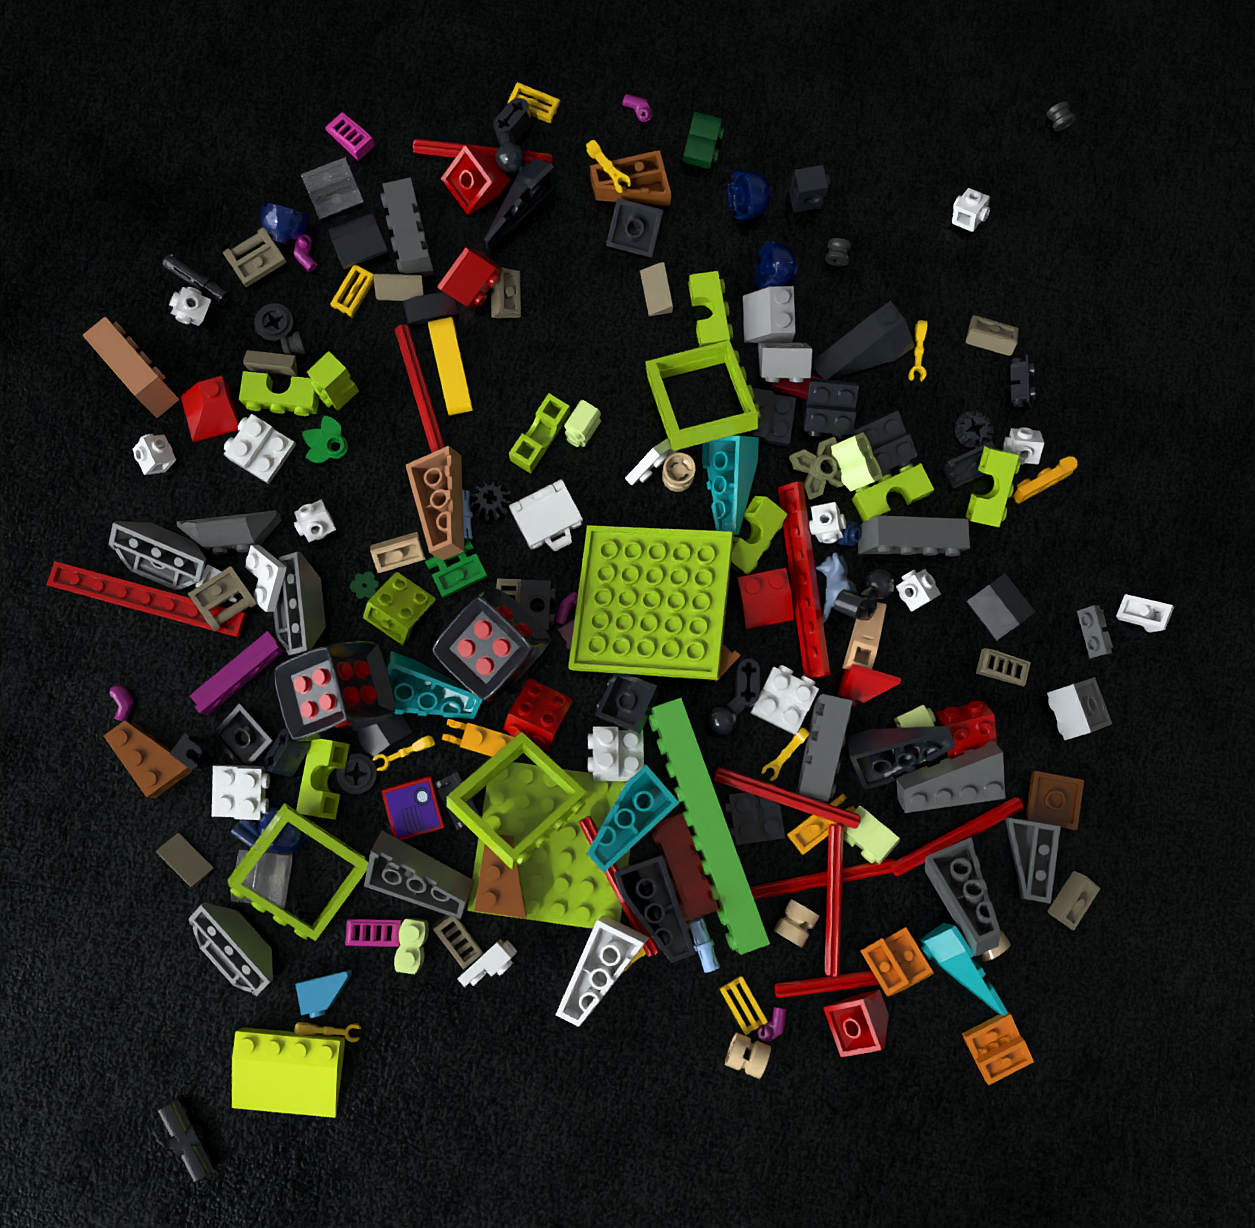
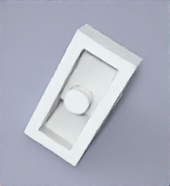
[1116,594,1174,632]

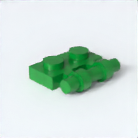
[425,540,487,598]

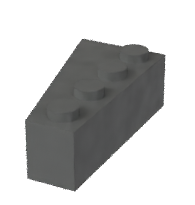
[380,177,435,278]
[858,516,970,556]
[796,694,852,802]
[896,741,1005,813]
[364,831,474,919]
[925,837,1001,956]

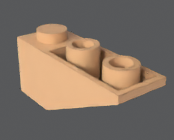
[842,602,886,669]

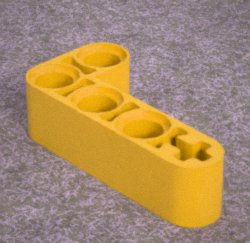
[428,317,473,416]

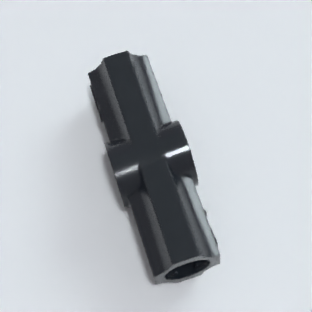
[158,1098,216,1182]

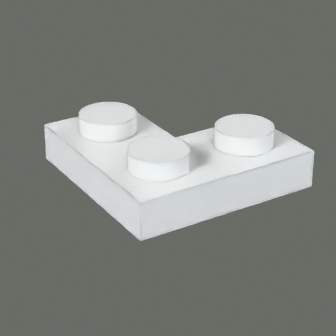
[625,439,678,485]
[245,545,287,612]

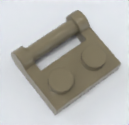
[223,227,286,287]
[188,566,257,631]

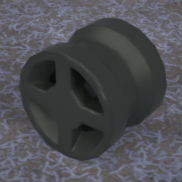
[1047,101,1077,131]
[825,238,852,266]
[280,331,307,356]

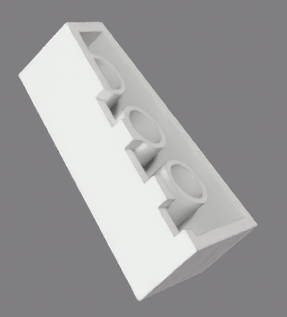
[556,915,650,1026]

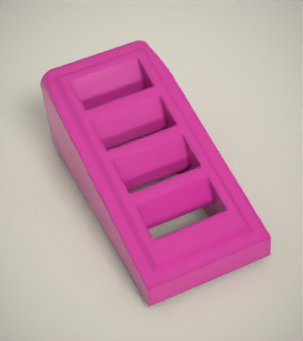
[325,113,375,161]
[346,918,401,946]

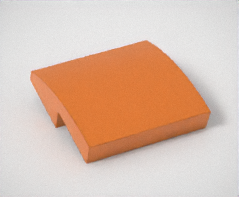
[861,927,934,997]
[962,1011,1034,1085]

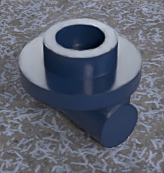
[837,520,861,546]
[230,819,261,847]

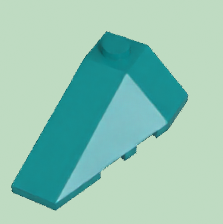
[702,436,759,535]
[386,651,482,719]
[587,765,679,873]
[919,923,1008,1016]

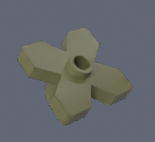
[789,437,844,500]

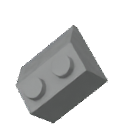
[743,286,795,343]
[758,342,812,382]
[1047,677,1112,740]

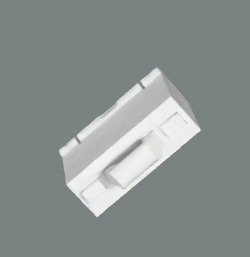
[509,479,583,551]

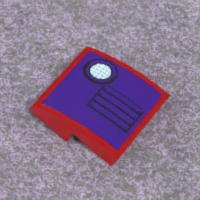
[382,775,444,840]

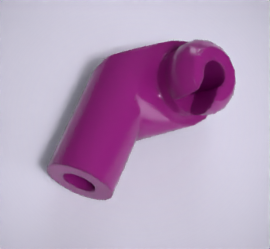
[623,94,652,122]
[294,234,317,272]
[554,592,578,624]
[109,685,134,721]
[758,1007,787,1042]

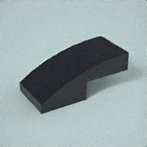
[403,292,458,325]

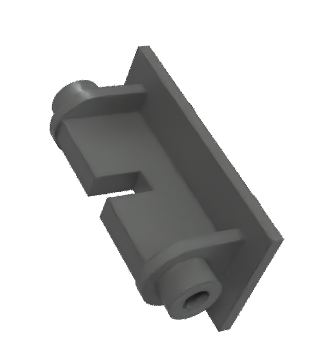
[1077,605,1114,658]

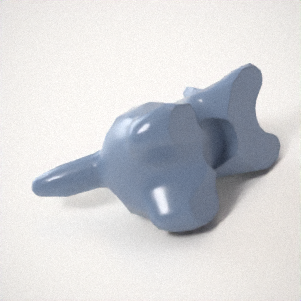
[815,552,858,623]

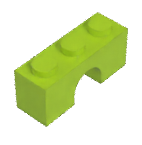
[688,271,733,348]
[307,351,359,410]
[239,371,319,416]
[509,394,570,473]
[965,446,1020,527]
[851,464,934,523]
[730,496,787,575]
[296,739,350,819]

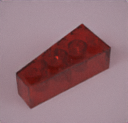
[651,813,719,922]

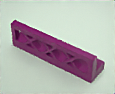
[190,631,285,715]

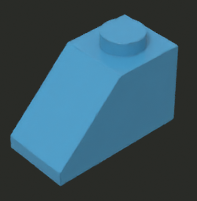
[295,970,352,1018]

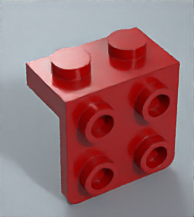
[503,679,572,751]
[936,701,997,759]

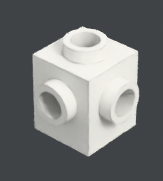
[952,188,990,232]
[169,287,211,326]
[1003,428,1044,464]
[133,434,176,475]
[294,499,336,542]
[809,502,846,543]
[896,569,941,612]

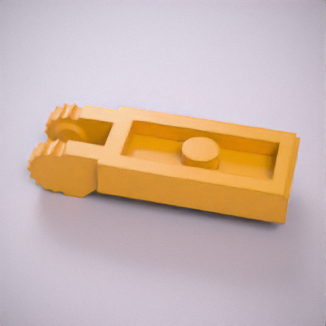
[1013,456,1078,503]
[442,719,515,757]
[786,793,856,855]

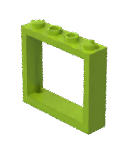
[646,340,761,451]
[447,732,587,869]
[228,803,369,941]

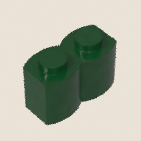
[682,112,725,169]

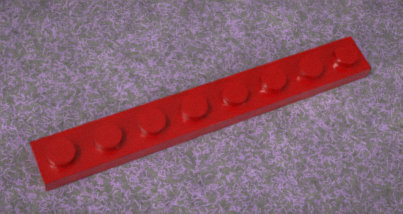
[778,482,830,679]
[47,561,247,638]

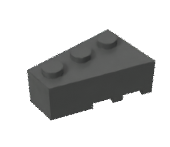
[1005,818,1060,903]

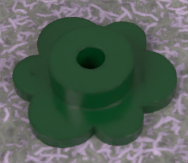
[350,572,379,599]

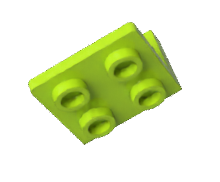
[363,572,436,645]

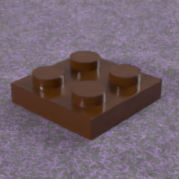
[1025,771,1084,830]

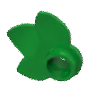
[303,416,348,463]

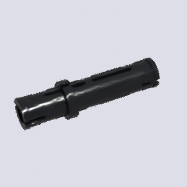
[163,254,230,305]

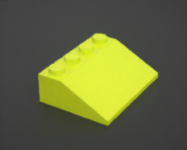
[232,1027,345,1118]

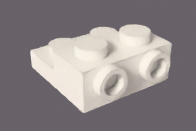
[224,414,296,484]
[751,665,819,735]
[588,727,644,781]
[212,765,270,820]
[458,939,517,987]

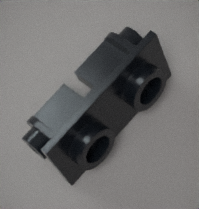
[1010,355,1037,408]

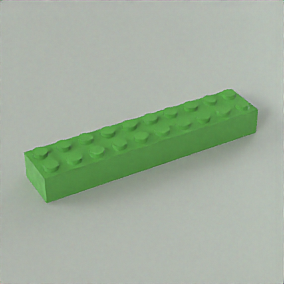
[648,698,770,955]

